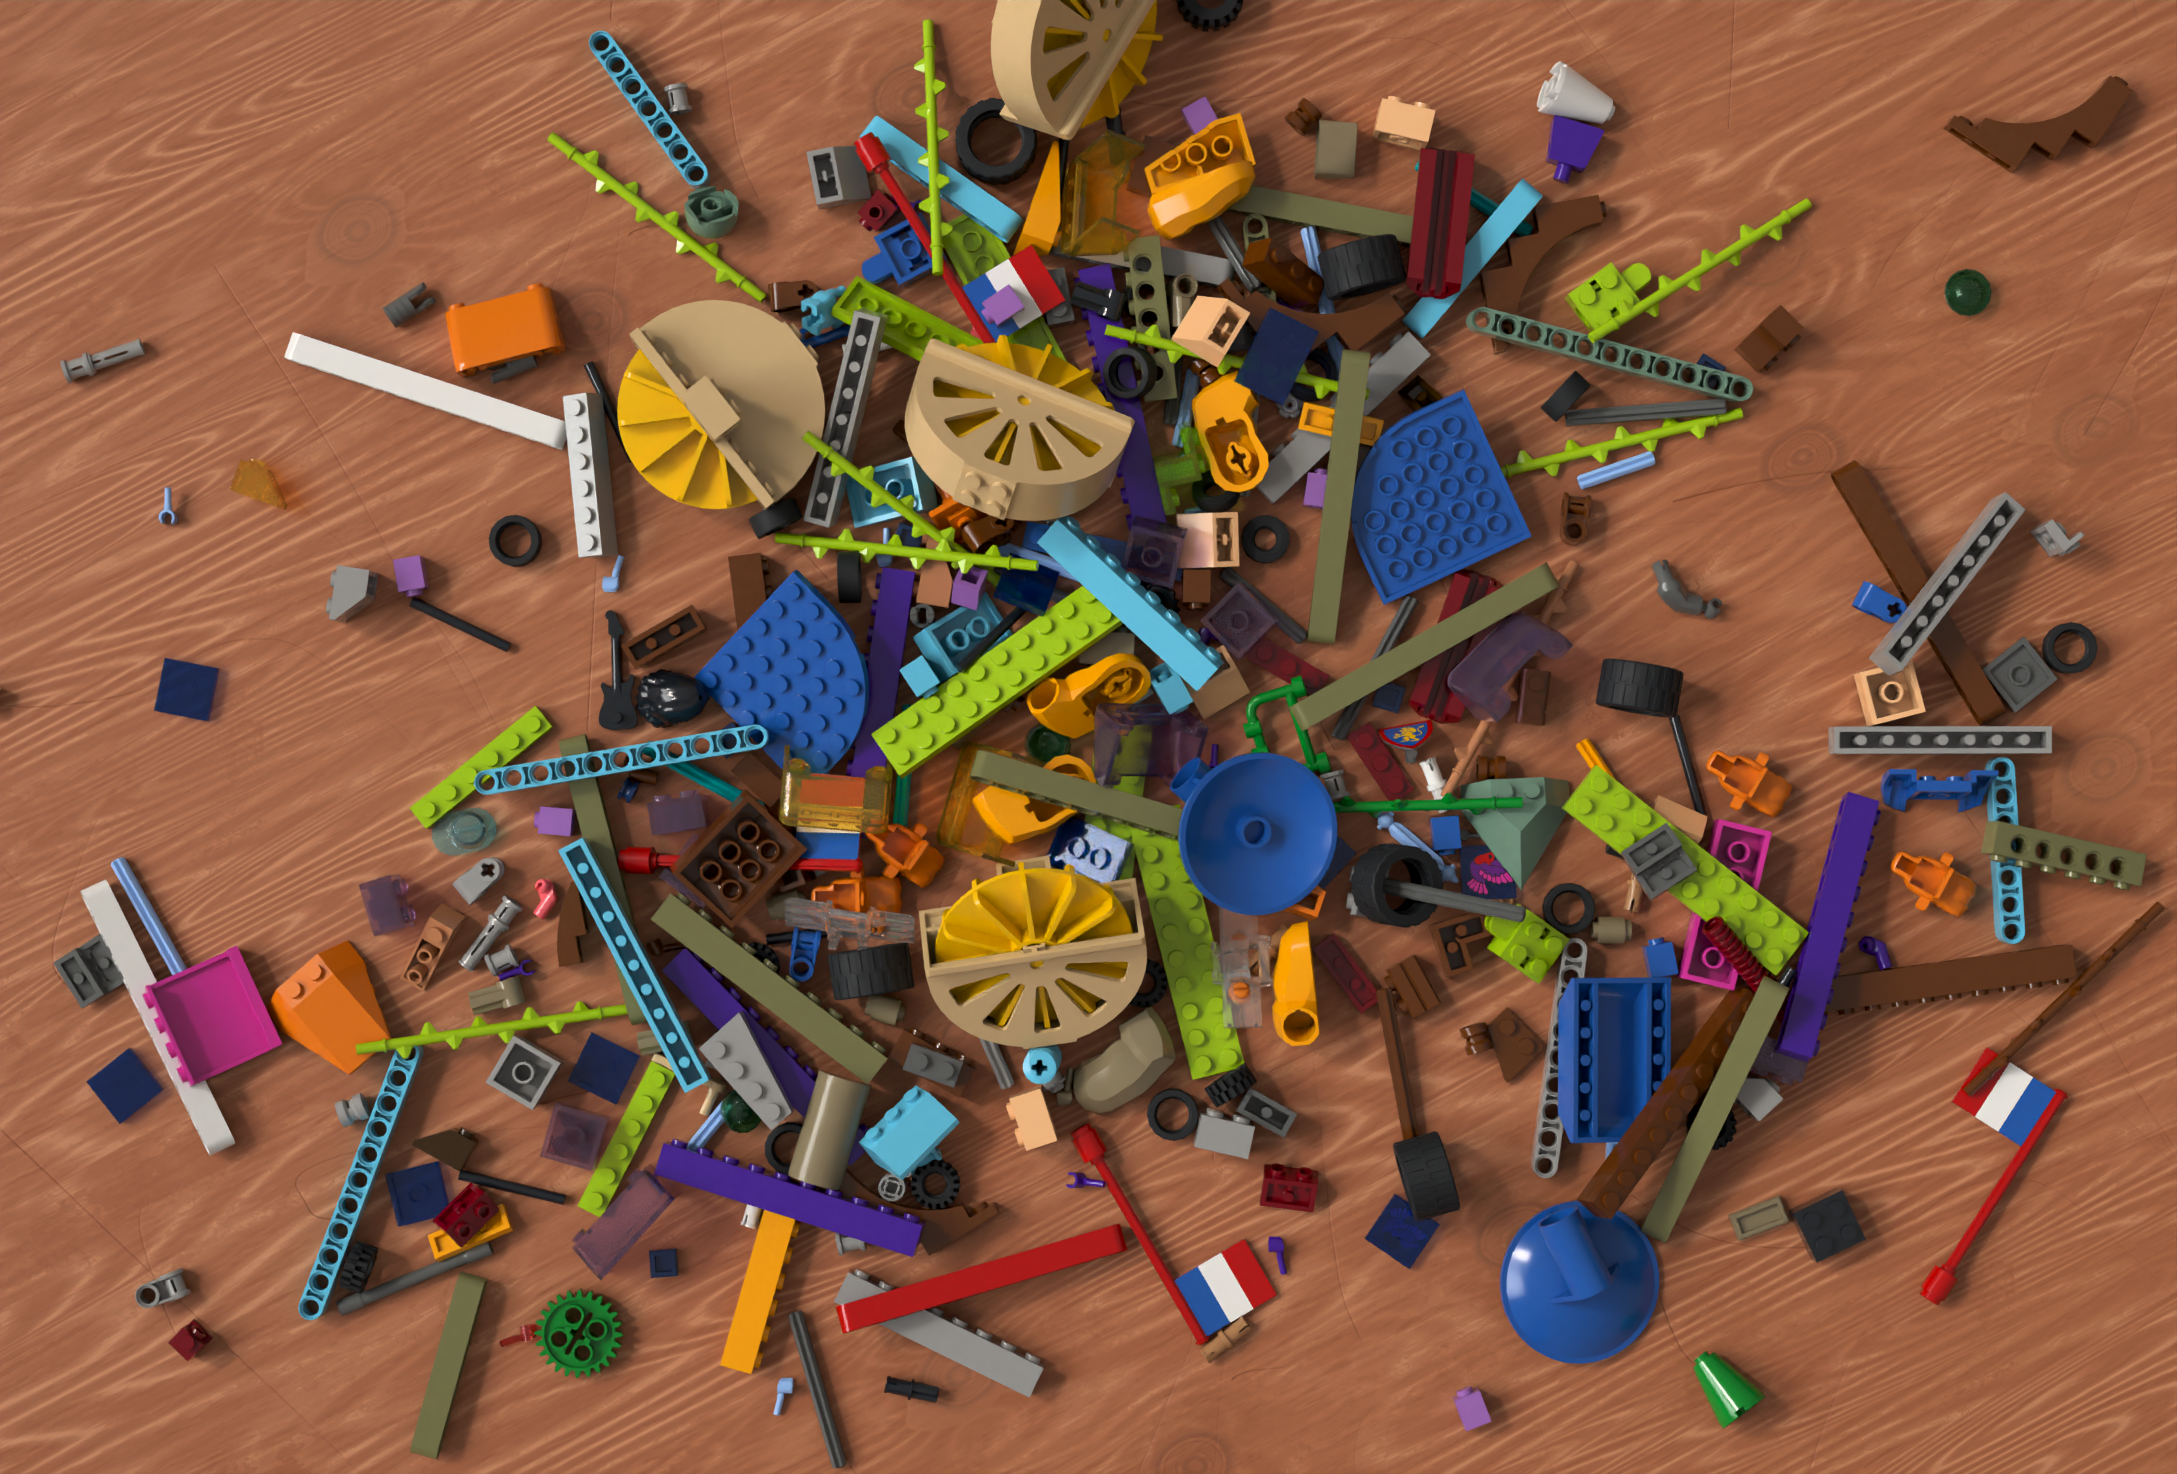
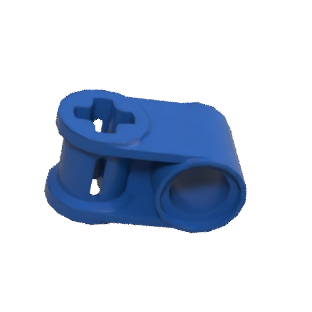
[1852,581,1907,623]
[789,927,821,982]

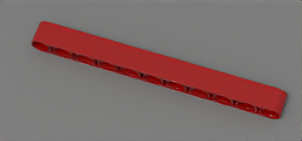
[836,1224,1128,1334]

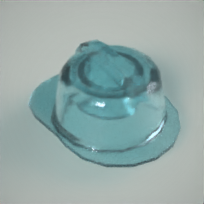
[432,808,496,856]

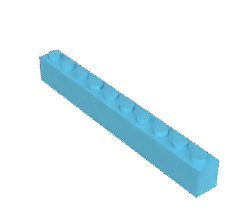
[558,838,712,1093]

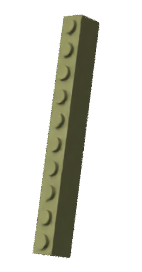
[651,892,888,1084]

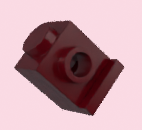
[857,189,901,232]
[168,1319,213,1361]

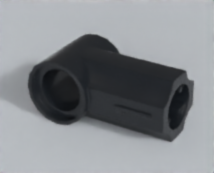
[1070,281,1128,322]

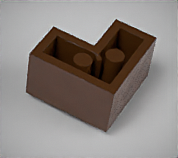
[1734,305,1804,372]
[1429,912,1491,978]

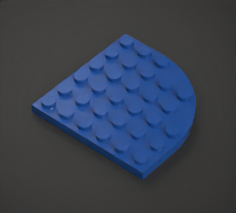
[1351,389,1532,605]
[694,570,869,788]

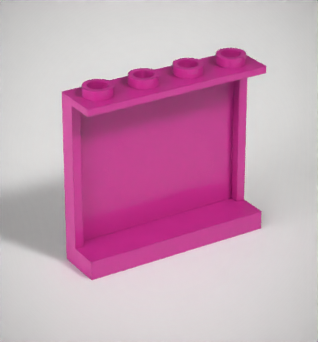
[142,946,282,1087]

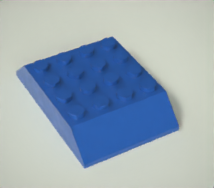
[1558,977,1671,1143]

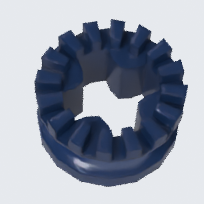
[617,777,640,804]

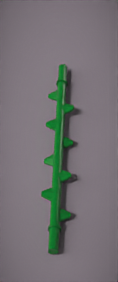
[1333,793,1523,818]

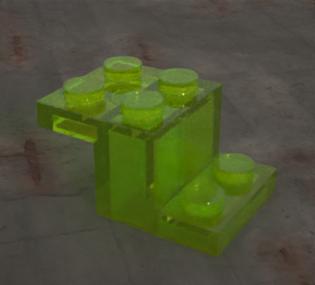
[1152,422,1206,516]

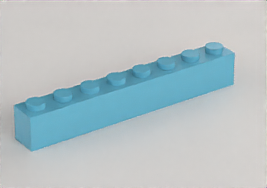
[1037,516,1224,691]

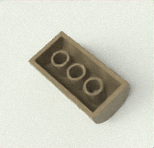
[788,1070,872,1190]

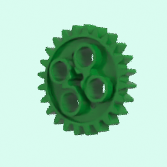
[534,1288,624,1378]

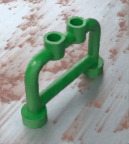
[1243,675,1332,775]

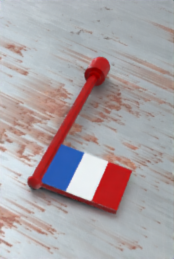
[854,132,1066,344]
[618,780,866,874]
[1920,1047,2068,1306]
[1070,1123,1277,1345]

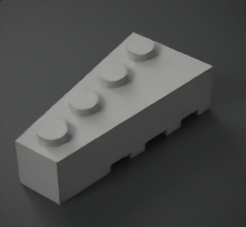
[699,1011,794,1130]

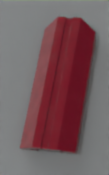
[1406,147,1475,300]
[1408,570,1504,724]

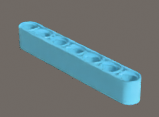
[589,31,710,189]
[859,116,1024,243]
[1402,178,1543,339]
[1985,757,2025,944]

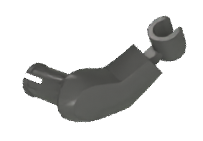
[1652,559,1722,619]

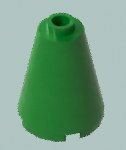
[1693,1351,1766,1429]

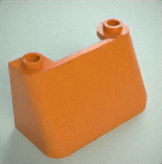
[445,283,567,378]

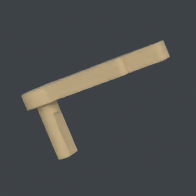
[651,1053,727,1116]

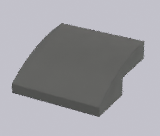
[1621,823,1697,901]
[54,934,124,1008]

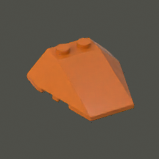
[266,941,392,1075]

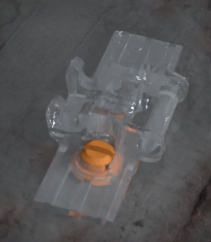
[785,898,915,951]
[1211,906,1273,1028]

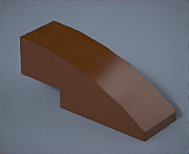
[557,882,590,967]

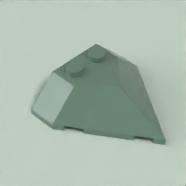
[1460,777,1570,890]

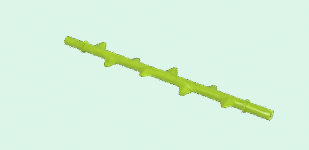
[914,19,953,276]
[547,132,767,303]
[1588,198,1812,343]
[1104,324,1370,400]
[1500,408,1743,478]
[802,431,1023,602]
[775,529,1039,574]
[356,1001,628,1059]

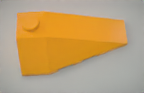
[1013,141,1062,255]

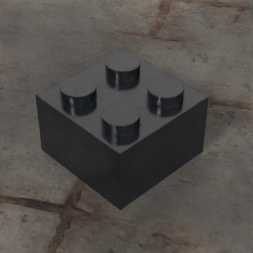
[1788,1187,1866,1263]

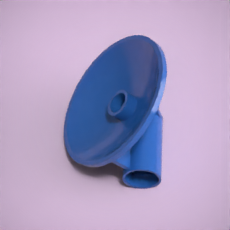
[1170,752,1337,915]
[1500,1200,1659,1364]

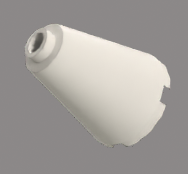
[1537,61,1615,124]

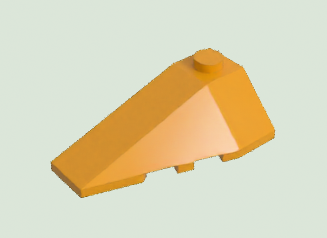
[1144,113,1256,195]

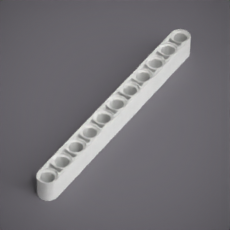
[284,332,567,450]
[80,879,235,1156]

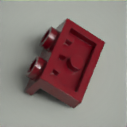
[1260,1164,1318,1212]
[432,1183,499,1247]

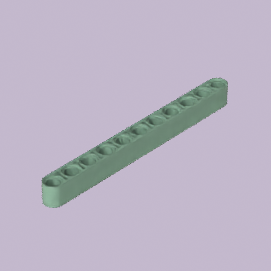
[1466,307,1753,403]

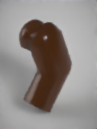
[624,755,659,785]

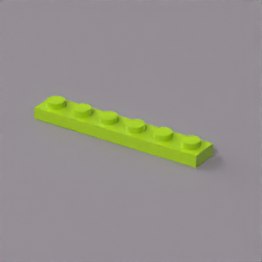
[410,706,554,829]
[577,1061,675,1218]

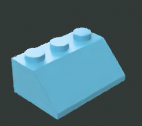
[859,1085,960,1180]

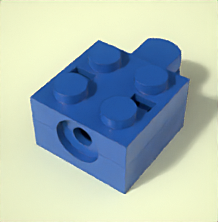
[862,212,948,289]

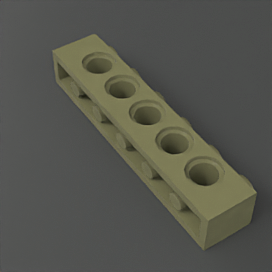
[1122,235,1177,402]
[1981,821,2147,891]

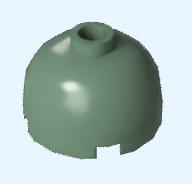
[684,186,739,239]

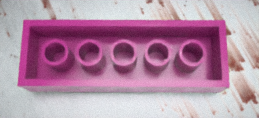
[1676,819,1772,991]

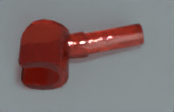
[499,1324,536,1347]

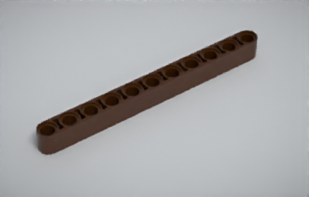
[1831,460,2006,726]

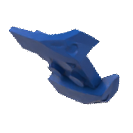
[1880,769,1999,813]

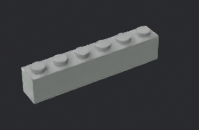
[563,393,618,558]

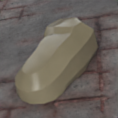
[1072,1006,1177,1115]

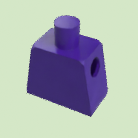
[1546,115,1604,184]

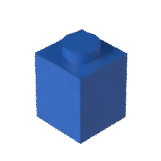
[1429,816,1461,855]
[1642,937,1679,977]

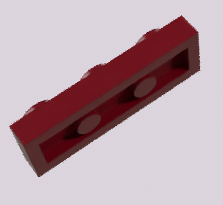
[1246,635,1329,696]
[1346,722,1414,801]
[1312,933,1377,1014]

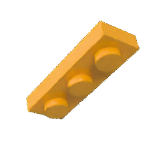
[1298,401,1384,446]
[427,1204,513,1262]

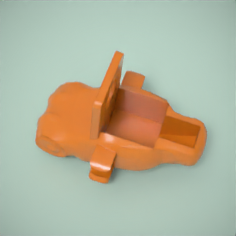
[1706,750,1792,818]
[865,817,945,889]
[1890,851,1977,917]
[811,866,903,929]

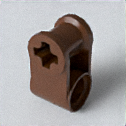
[768,280,821,312]
[1560,492,1592,546]
[960,515,1014,555]

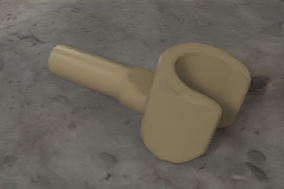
[1057,1068,1074,1106]

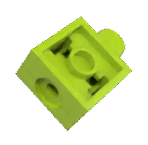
[1564,262,1651,332]
[1484,903,1570,984]

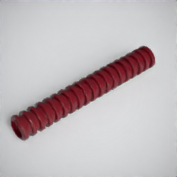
[1702,916,1789,1024]

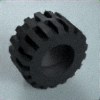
[1176,0,1243,32]

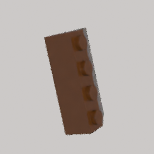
[670,789,807,928]

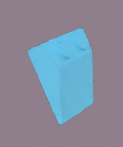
[846,457,938,528]
[913,592,1013,683]

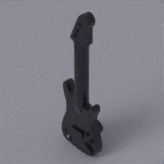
[598,610,638,730]

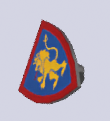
[1378,720,1433,763]

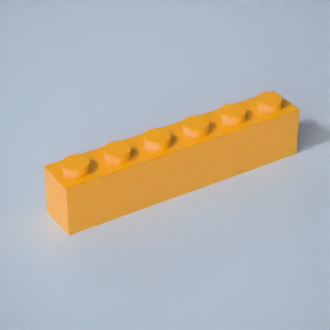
[720,1210,801,1374]

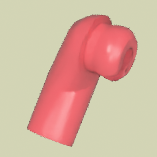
[533,879,557,920]

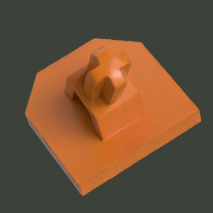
[928,482,989,544]

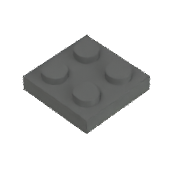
[1982,637,2057,713]

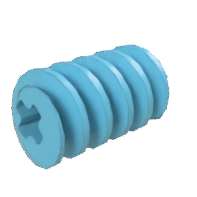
[1023,1045,1062,1084]

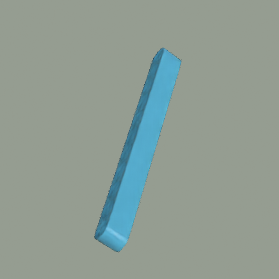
[474,725,770,795]
[298,1045,424,1320]

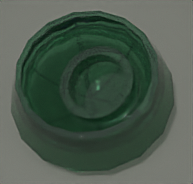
[1944,269,1992,316]
[1024,723,1071,767]
[720,1089,762,1133]

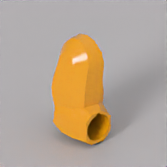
[1147,161,1256,240]
[1192,369,1269,492]
[1026,653,1151,738]
[972,754,1096,845]
[1272,921,1320,1046]

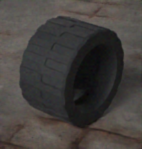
[955,98,1037,185]
[1317,234,1407,301]
[1596,658,1684,718]
[1351,843,1443,928]
[828,942,915,1000]
[1393,1131,1460,1222]

